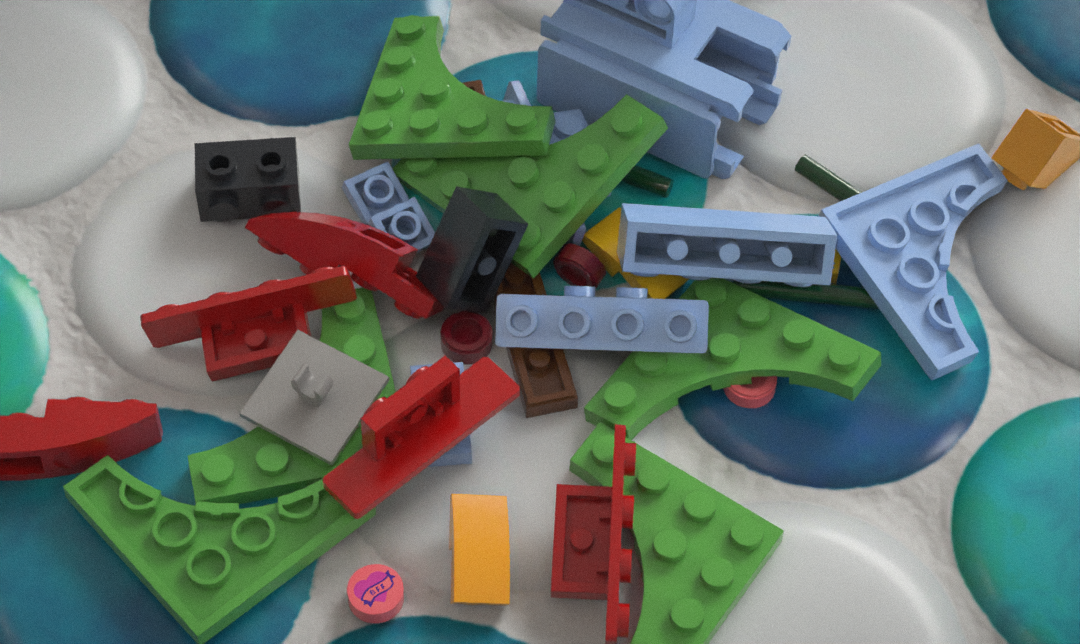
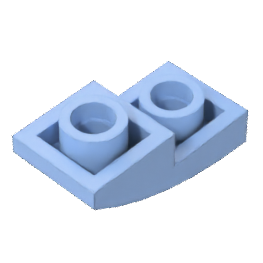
[342,161,435,253]

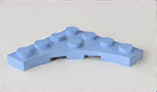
[818,143,1008,381]

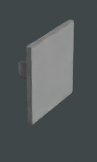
[239,330,389,465]

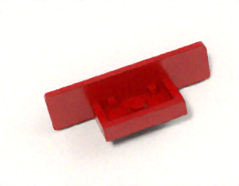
[140,266,357,382]
[322,356,520,519]
[551,424,636,644]

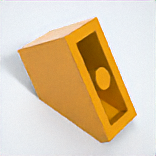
[991,109,1080,190]

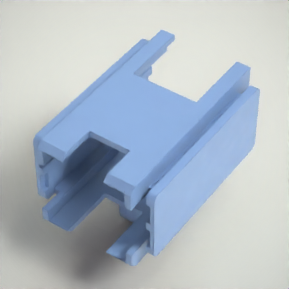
[537,0,791,179]

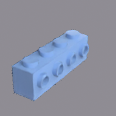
[617,203,837,287]

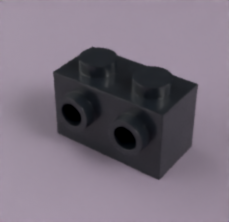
[194,137,301,222]
[416,186,528,314]

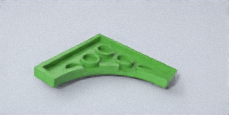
[349,15,556,160]
[392,94,668,279]
[584,278,881,440]
[187,287,396,504]
[569,422,784,644]
[63,455,376,644]

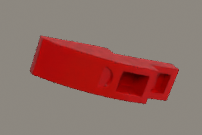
[245,212,444,319]
[0,397,163,481]

